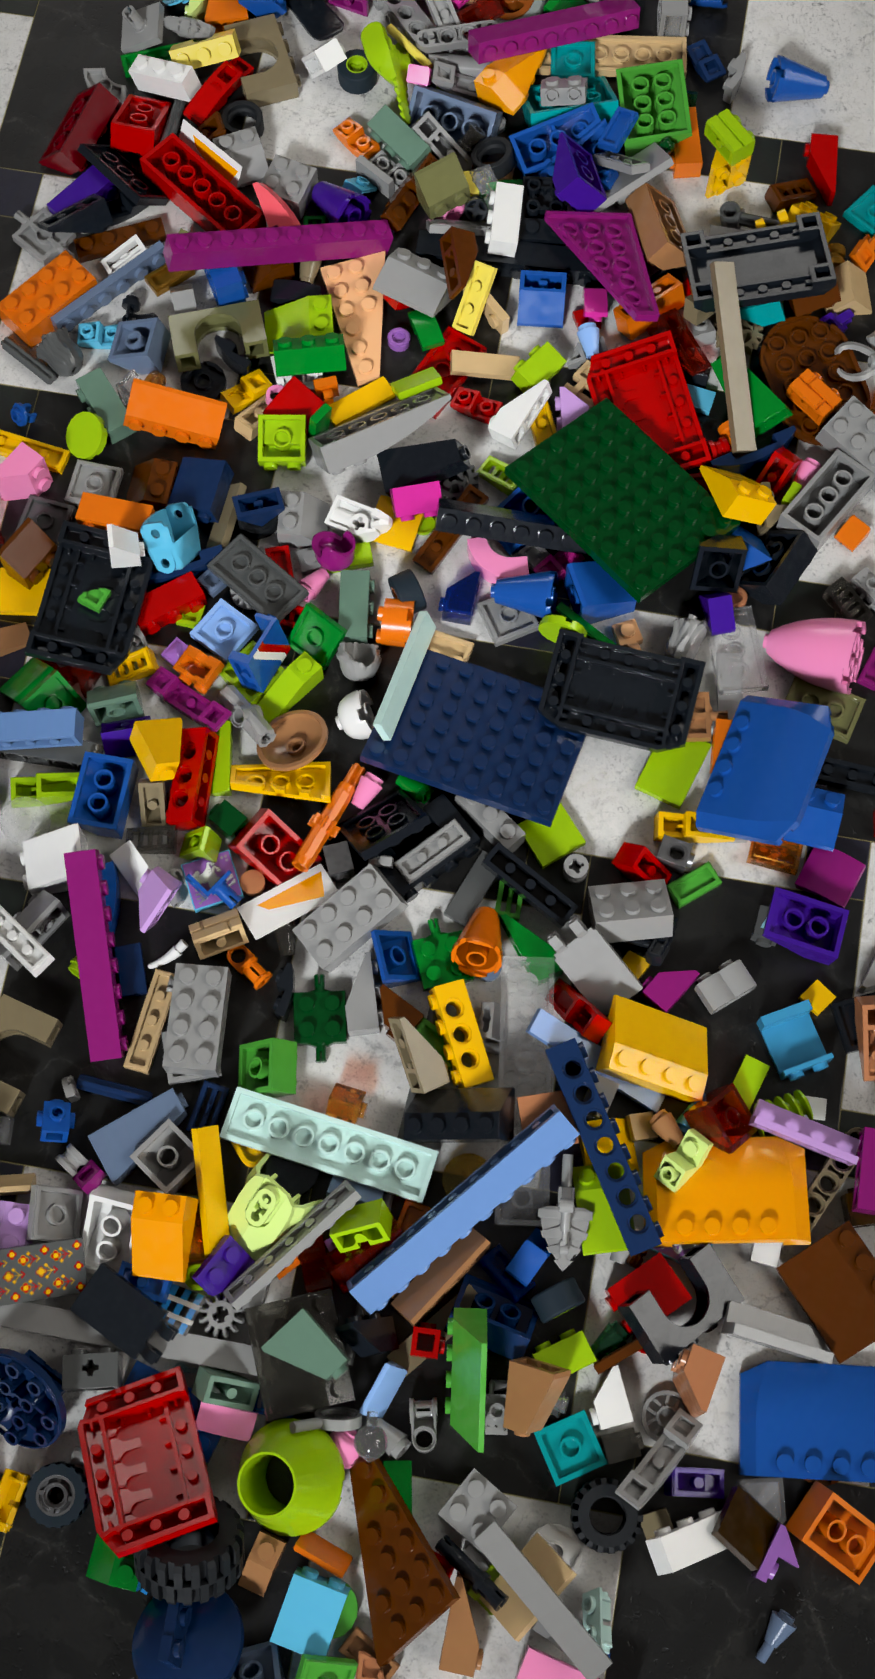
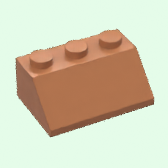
[670,1343,726,1418]

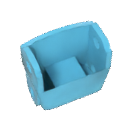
[140,502,201,574]

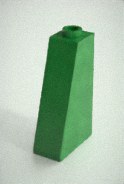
[711,355,793,438]

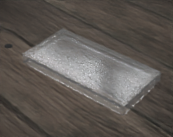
[702,606,769,695]

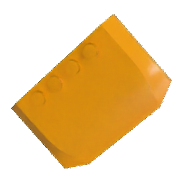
[642,1136,811,1248]

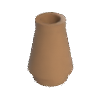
[649,1109,684,1150]

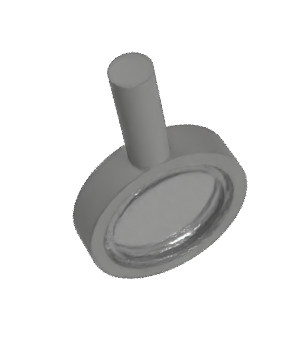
[289,1407,362,1434]

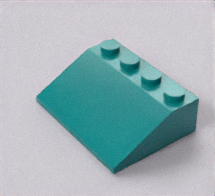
[522,76,619,128]

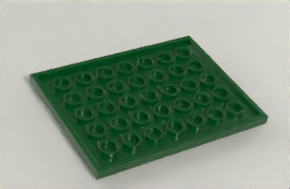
[504,398,741,603]

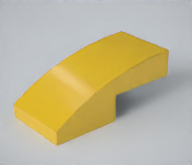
[220,369,273,415]

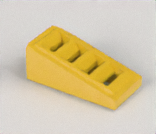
[106,646,159,686]

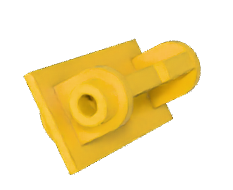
[0,1468,31,1533]

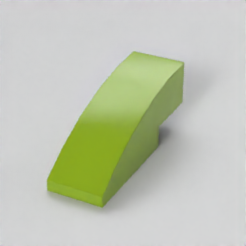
[10,772,80,808]

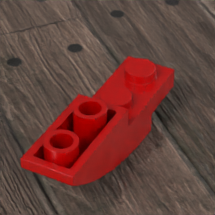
[183,57,254,126]

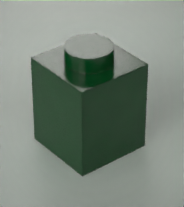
[208,800,249,842]

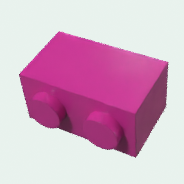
[389,481,442,522]

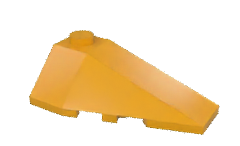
[474,49,548,116]

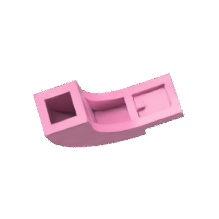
[467,536,529,584]

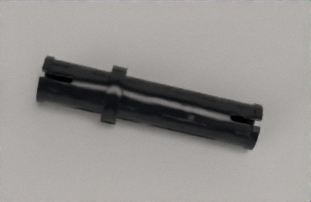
[435,1535,509,1611]

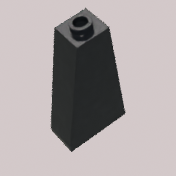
[377,439,471,497]

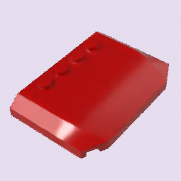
[587,330,712,471]
[77,1366,218,1558]

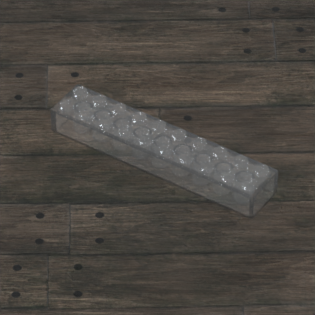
[494,956,555,1227]

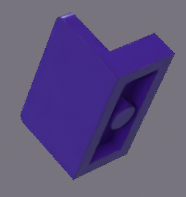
[100,716,151,757]

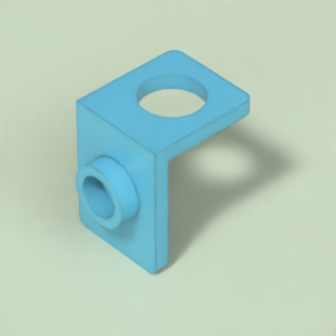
[342,176,377,194]

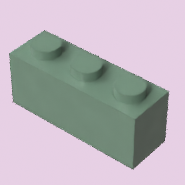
[367,104,435,171]
[75,367,137,444]
[338,570,375,644]

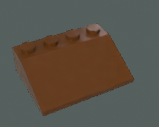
[776,1220,875,1364]

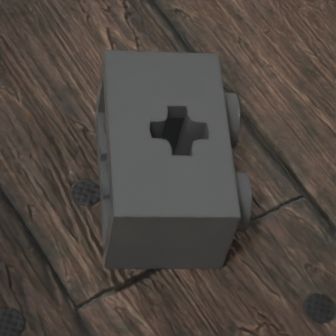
[62,1347,123,1392]

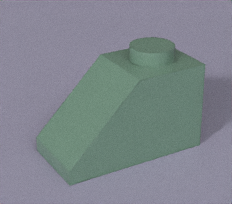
[191,1365,261,1412]

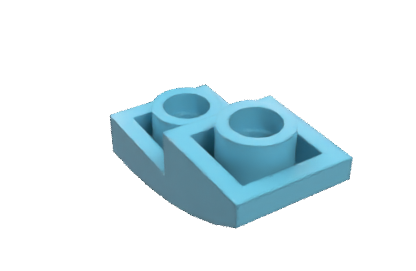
[77,321,118,349]

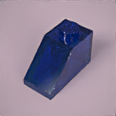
[438,571,480,626]

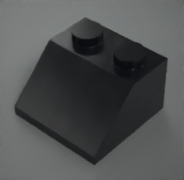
[689,534,748,593]

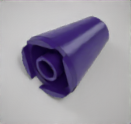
[312,181,372,223]

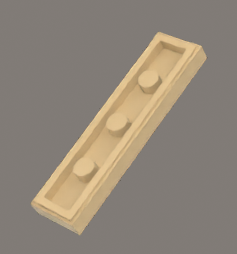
[123,968,175,1075]

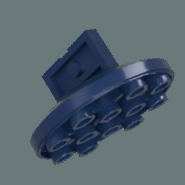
[0,1348,67,1449]
[132,1592,244,1679]

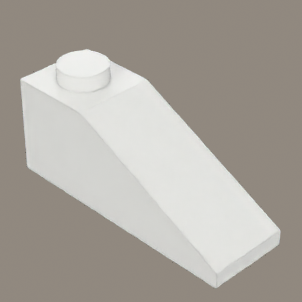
[488,379,553,450]

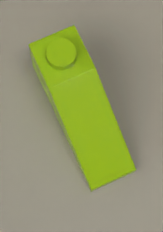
[257,651,324,724]

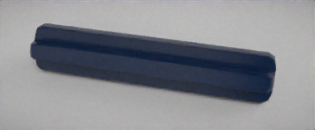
[76,1074,153,1106]

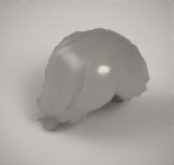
[335,641,382,682]

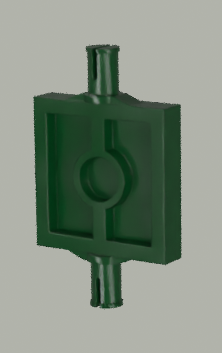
[293,974,347,1063]

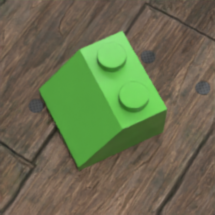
[238,1038,297,1097]

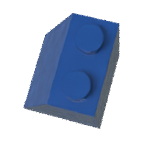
[564,561,637,624]

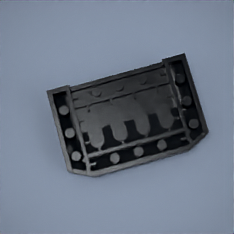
[24,520,153,675]
[538,629,706,753]

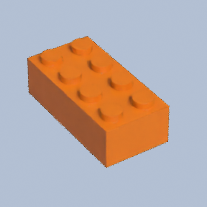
[0,250,97,349]

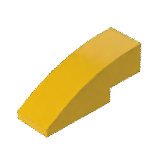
[653,811,735,843]

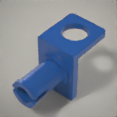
[185,870,242,910]

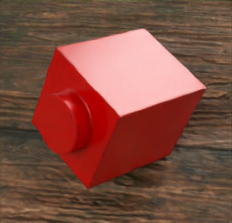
[410,1322,446,1360]

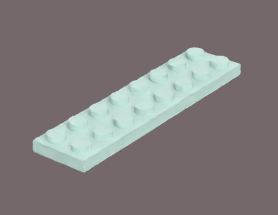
[219,1086,439,1204]

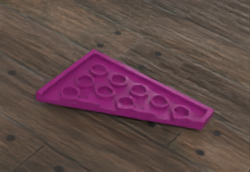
[544,211,660,322]

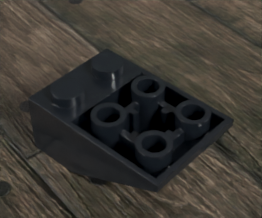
[520,176,568,246]

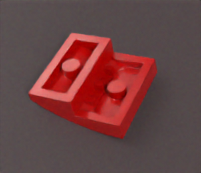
[262,376,325,435]

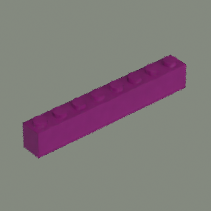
[468,0,640,64]
[64,849,129,1062]

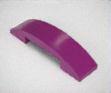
[145,666,232,732]

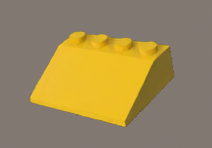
[595,995,708,1103]

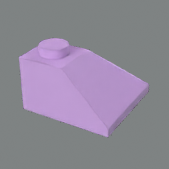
[138,866,183,933]

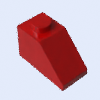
[756,447,802,498]
[611,842,672,885]

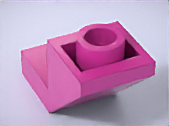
[582,288,608,322]

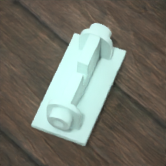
[582,1587,612,1654]

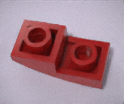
[450,386,504,425]

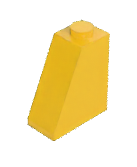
[129,717,182,782]

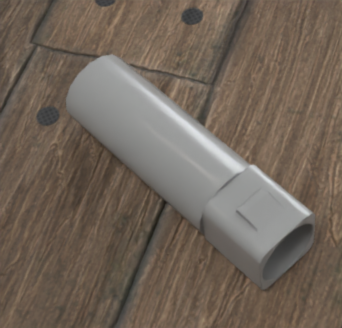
[428,52,493,78]

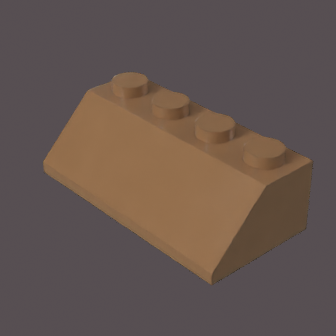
[625,182,686,270]
[391,1228,491,1327]

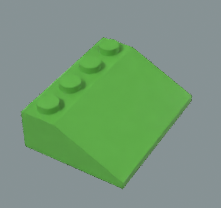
[616,59,692,157]
[445,1308,487,1453]

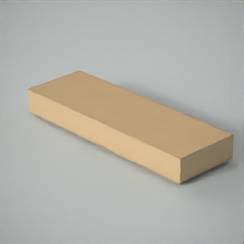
[450,350,520,381]

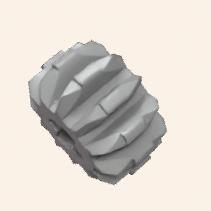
[199,1293,245,1339]

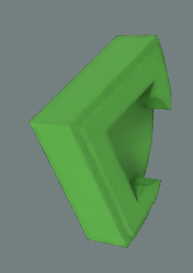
[77,588,111,613]

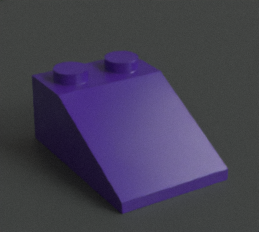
[552,131,607,212]
[762,887,850,965]

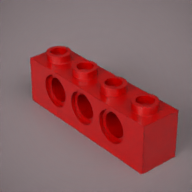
[166,727,219,831]

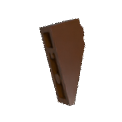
[439,226,478,299]

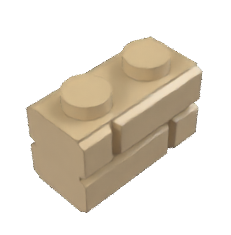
[188,908,249,960]

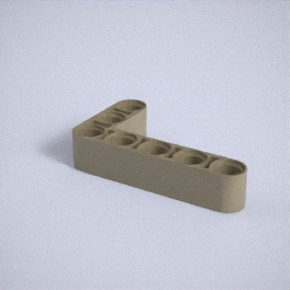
[807,1127,862,1232]

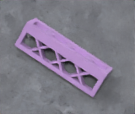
[749,1099,861,1166]

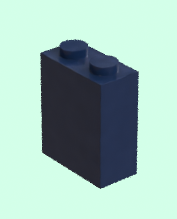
[168,457,234,523]

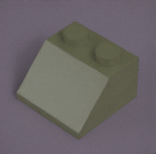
[414,152,470,220]

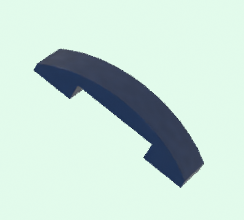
[708,426,796,475]
[148,544,223,590]

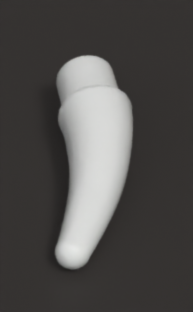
[147,939,189,969]

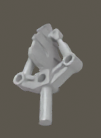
[538,1154,593,1271]

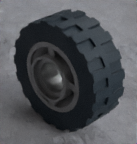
[24,1461,90,1528]

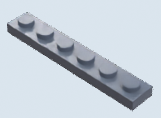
[50,240,166,332]

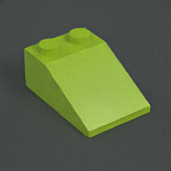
[264,294,334,354]
[573,1163,635,1256]

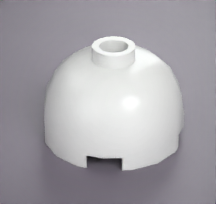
[335,689,376,740]

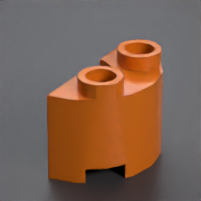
[376,598,415,647]
[172,645,225,695]

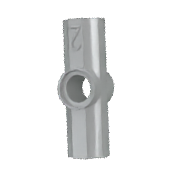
[217,685,277,747]

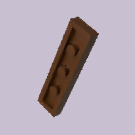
[73,217,166,263]
[412,484,489,575]

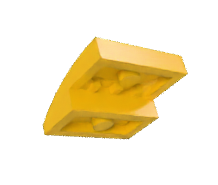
[372,495,424,553]

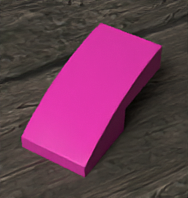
[533,551,587,582]

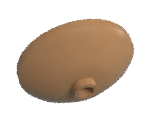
[257,710,328,771]

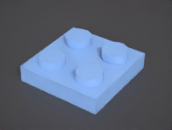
[190,598,259,664]

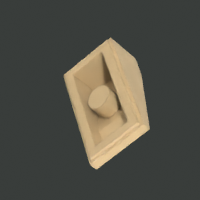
[234,394,273,441]

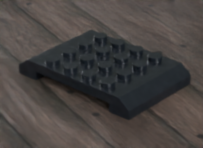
[680,212,837,313]

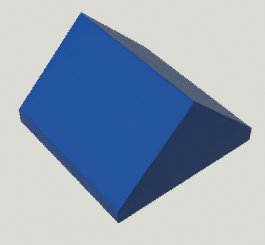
[371,930,421,988]

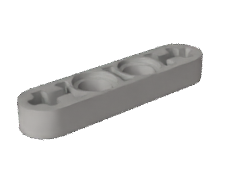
[416,20,498,54]

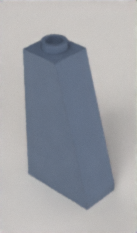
[88,1088,189,1186]

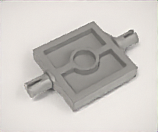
[12,207,77,266]

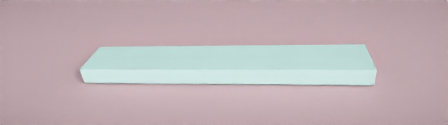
[373,611,436,741]

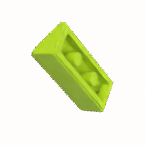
[210,721,233,796]

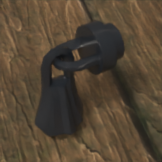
[122,295,158,321]

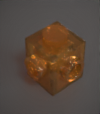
[325,1083,368,1124]

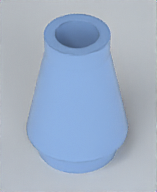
[577,322,599,360]

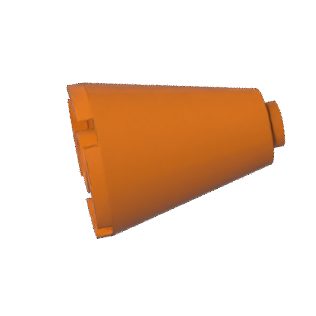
[451,906,503,977]

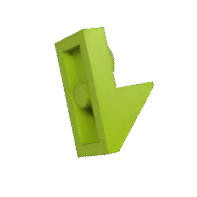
[179,826,222,863]

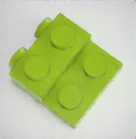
[258,415,307,471]

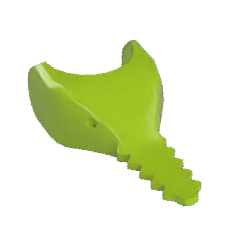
[361,21,414,125]

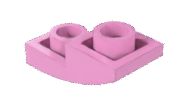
[196,1401,258,1442]

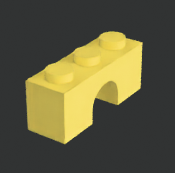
[169,28,241,69]

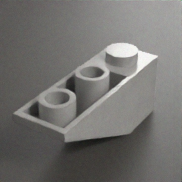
[345,952,384,1037]

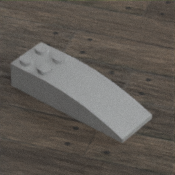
[308,387,452,475]

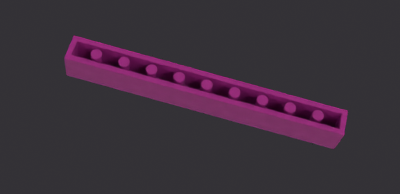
[163,219,393,272]

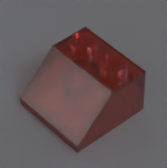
[683,1082,759,1154]

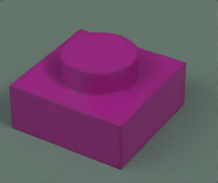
[72,1159,107,1195]

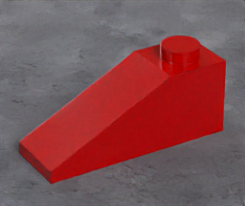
[803,133,838,206]

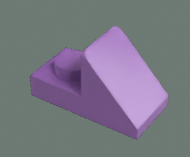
[751,1523,799,1583]

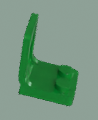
[0,658,87,713]

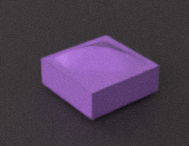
[161,637,188,666]

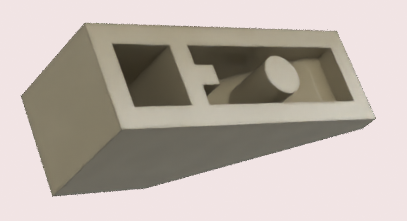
[388,1016,450,1094]

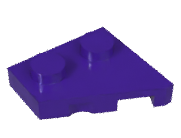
[192,1235,255,1296]

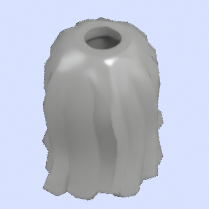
[665,614,707,659]

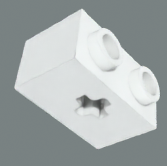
[301,38,347,79]

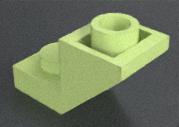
[654,1128,713,1193]

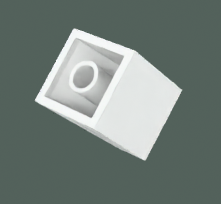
[20,823,89,896]

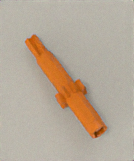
[292,763,366,872]

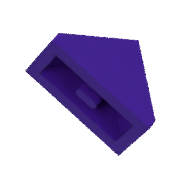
[698,592,736,636]

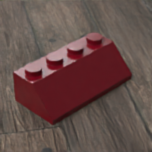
[39,83,119,175]

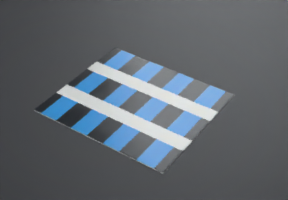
[155,1284,207,1336]

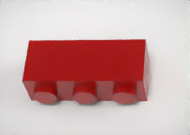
[138,571,207,636]

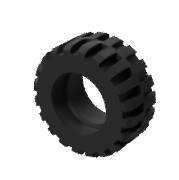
[134,1496,245,1606]

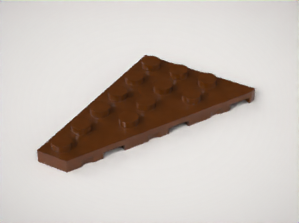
[350,1449,460,1667]

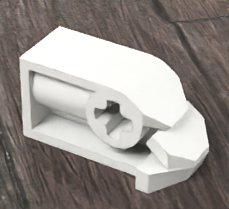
[324,495,393,543]

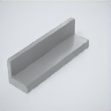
[721,1301,834,1364]

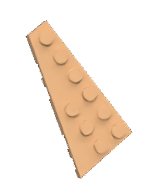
[320,251,386,387]

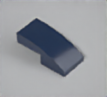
[687,39,727,83]

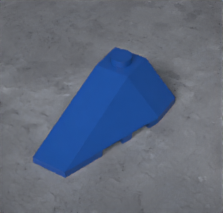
[509,102,601,176]

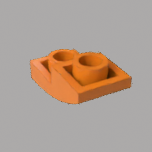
[333,117,380,160]

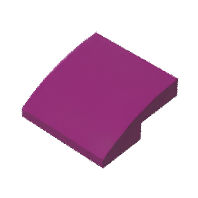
[795,848,866,909]

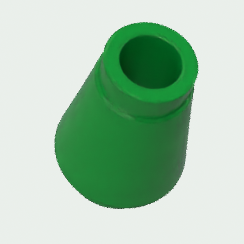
[396,775,434,804]

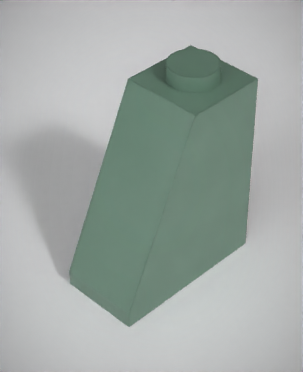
[261,1308,351,1380]

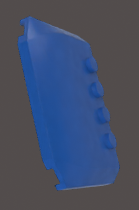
[696,695,834,846]
[738,1361,875,1483]

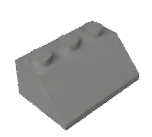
[373,247,452,318]
[0,889,70,971]

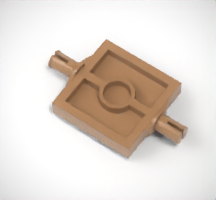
[686,692,728,742]

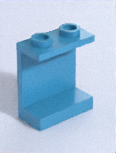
[756,999,834,1081]

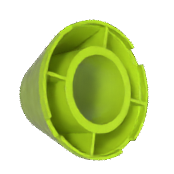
[237,1418,345,1537]

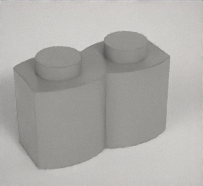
[694,959,757,1015]

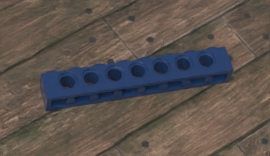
[545,1038,664,1257]

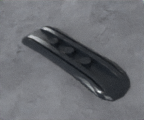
[286,0,344,41]

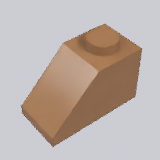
[238,1530,288,1597]

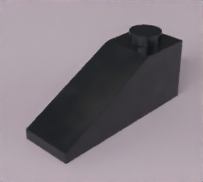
[37,194,114,234]

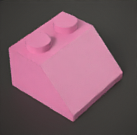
[0,442,53,501]

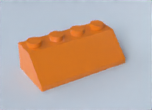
[123,378,228,449]

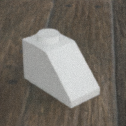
[107,524,145,568]
[589,1365,634,1430]

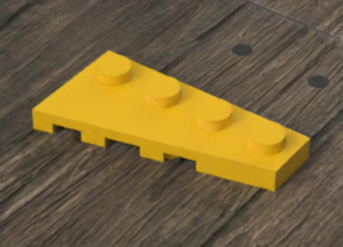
[230,761,331,803]

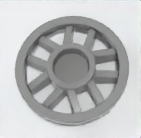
[641,1390,687,1442]

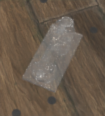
[470,164,498,211]

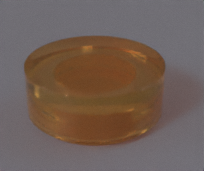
[144,371,166,386]

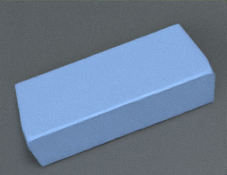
[359,1360,407,1419]

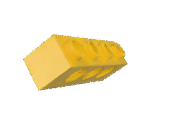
[427,979,494,1088]

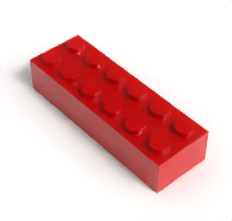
[140,133,267,232]

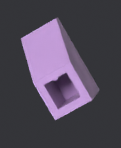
[555,387,589,431]

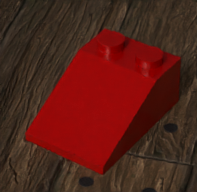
[110,94,172,156]
[228,808,323,887]

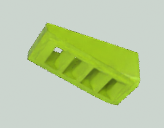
[476,455,518,496]

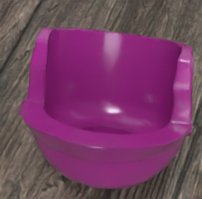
[311,530,356,572]

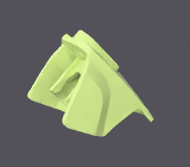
[228,1153,323,1262]

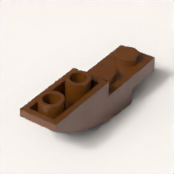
[380,152,437,233]

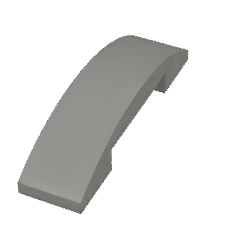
[432,61,487,105]
[615,1408,703,1511]

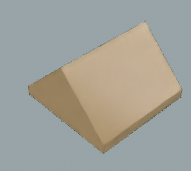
[824,260,872,315]

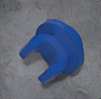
[11,403,37,427]

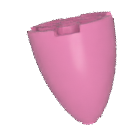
[763,618,866,695]

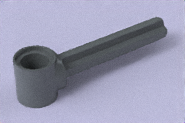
[720,201,780,229]

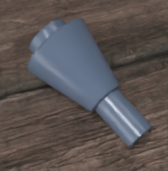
[755,1609,797,1664]

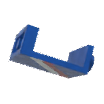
[228,612,291,693]

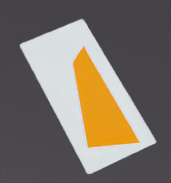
[179,119,242,188]
[237,864,338,940]

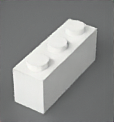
[128,54,202,102]
[484,181,524,257]
[645,1507,727,1576]

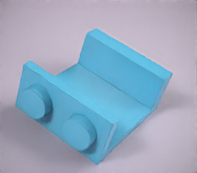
[270,1566,351,1656]

